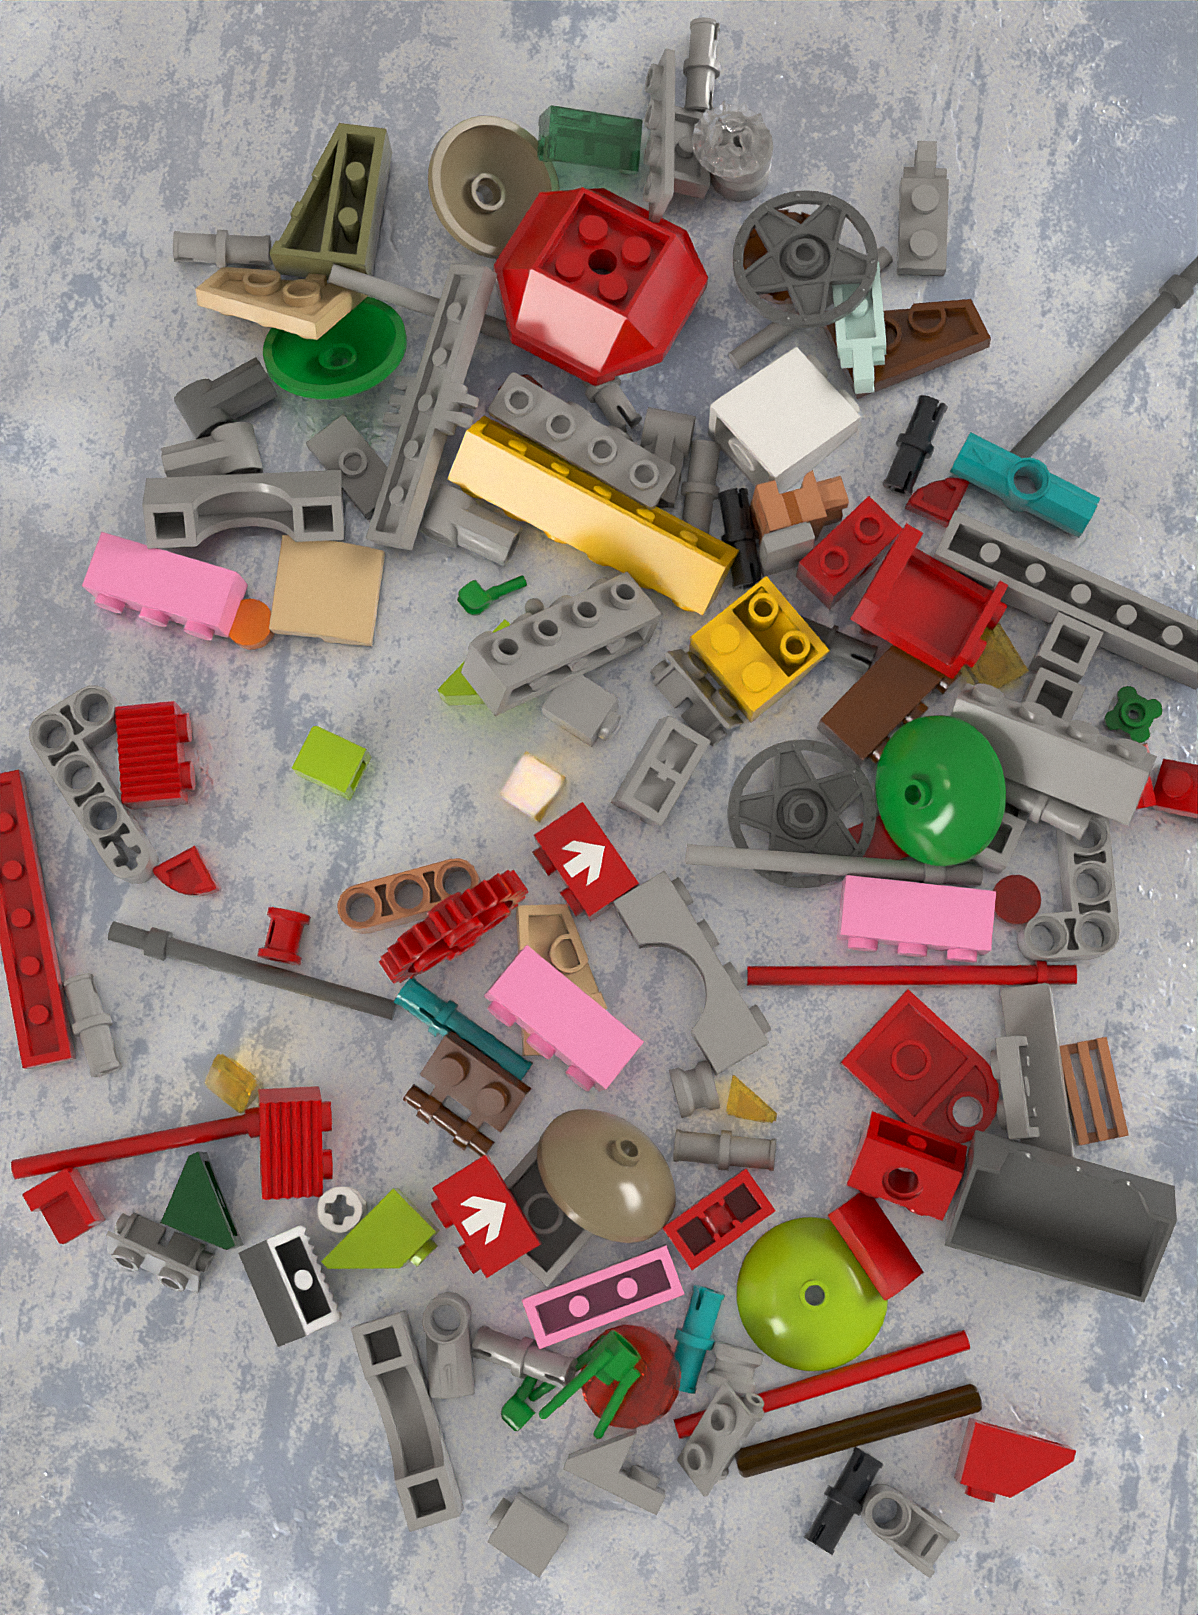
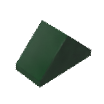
[160,1151,244,1250]

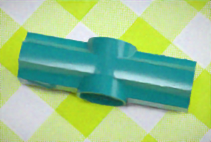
[949,432,1101,538]

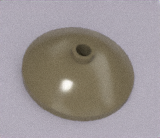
[428,116,560,259]
[537,1109,676,1243]

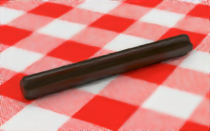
[735,1384,982,1478]

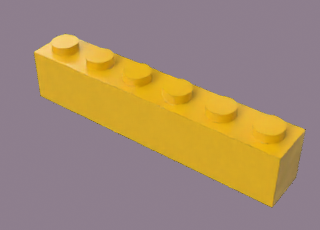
[447,416,739,616]

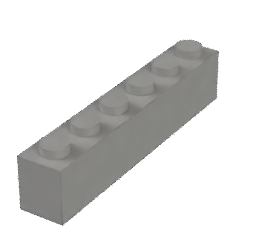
[933,510,1198,690]

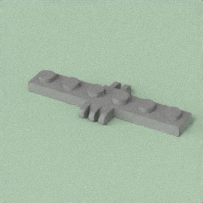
[366,264,497,550]

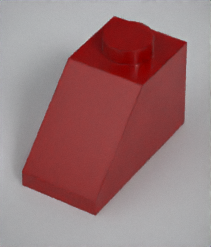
[954,1418,1076,1503]

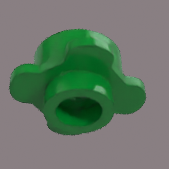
[1104,686,1163,743]

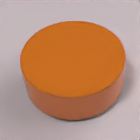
[229,599,275,650]

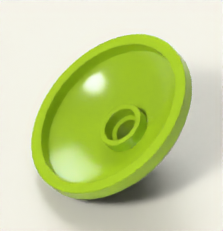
[736,1217,888,1371]

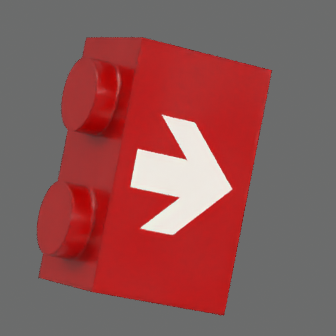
[532,802,639,922]
[430,1155,542,1278]

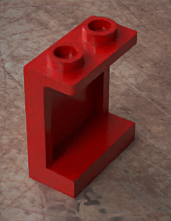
[850,523,1008,679]

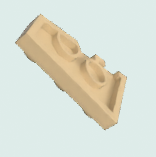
[195,267,368,340]
[516,904,607,1056]

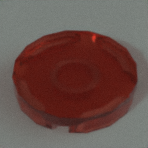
[580,1324,681,1429]

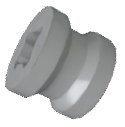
[669,1060,720,1118]
[705,1341,764,1394]

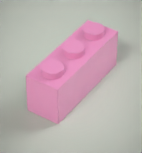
[82,532,248,640]
[837,875,996,962]
[483,945,644,1092]
[522,1244,685,1349]

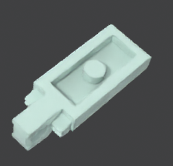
[832,262,886,394]

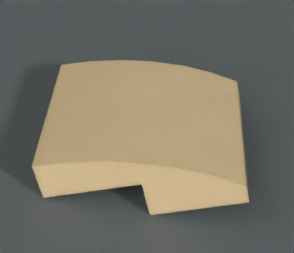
[269,535,385,646]

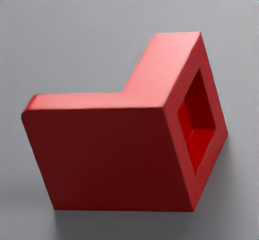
[22,1168,106,1244]

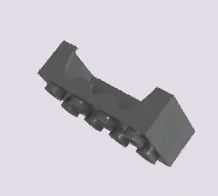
[944,1130,1177,1302]

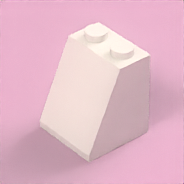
[708,347,861,494]

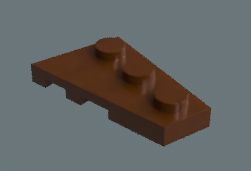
[822,299,991,399]

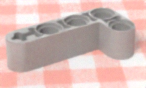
[29,685,159,884]
[1017,813,1120,962]

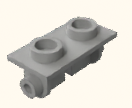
[650,649,744,747]
[106,1213,214,1294]
[677,1382,764,1497]

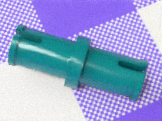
[664,1285,725,1394]

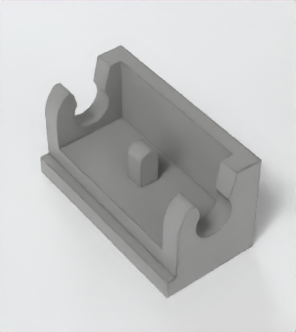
[610,715,711,826]

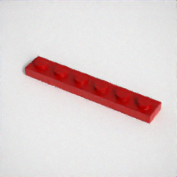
[0,769,76,1069]

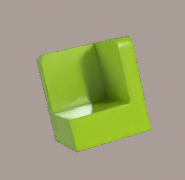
[292,726,372,800]

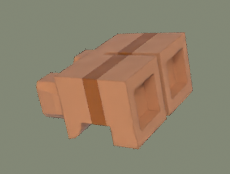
[750,470,849,548]

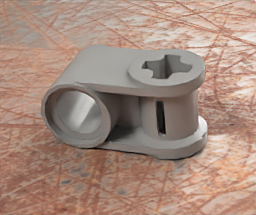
[860,1484,960,1578]

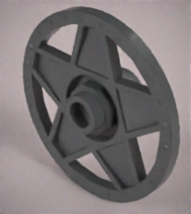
[733,190,878,328]
[727,739,876,888]

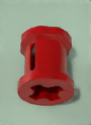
[257,907,311,966]

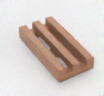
[1060,1037,1129,1146]

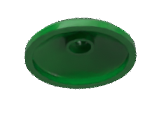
[263,296,407,400]
[875,715,1006,866]

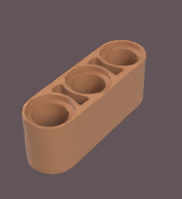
[337,858,481,934]

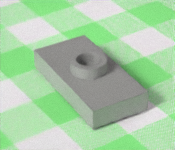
[306,414,388,519]

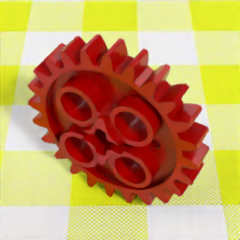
[379,870,529,984]

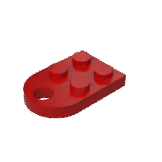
[839,989,999,1144]

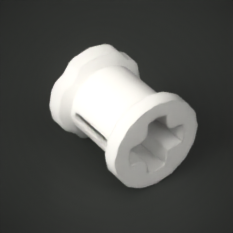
[317,1187,368,1233]

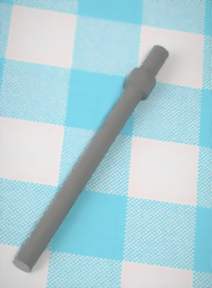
[685,844,983,886]

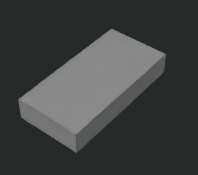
[758,521,815,577]

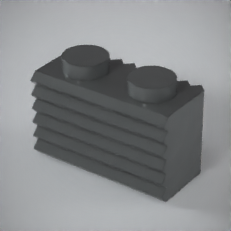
[238,1225,342,1347]

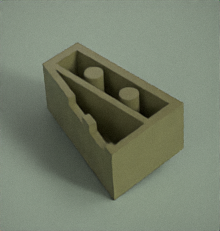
[269,123,392,280]

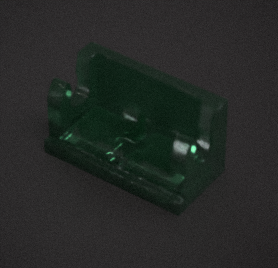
[537,105,643,175]

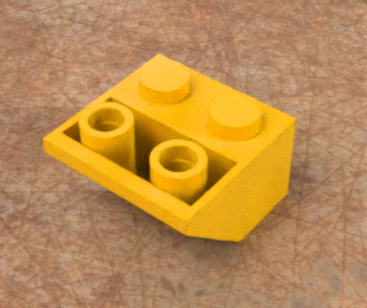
[689,576,830,723]

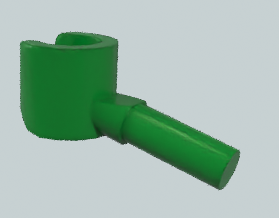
[457,575,527,616]
[501,1375,538,1431]

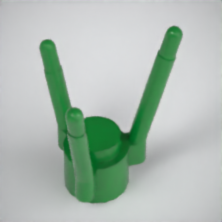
[528,1330,641,1439]

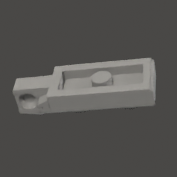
[897,141,949,276]

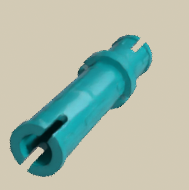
[394,978,533,1081]

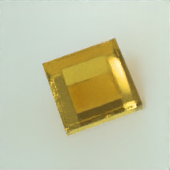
[499,751,567,823]
[205,1053,264,1113]
[724,1075,777,1124]

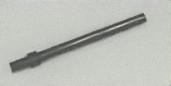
[1010,256,1198,458]
[108,921,397,1020]

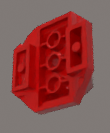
[493,187,709,387]

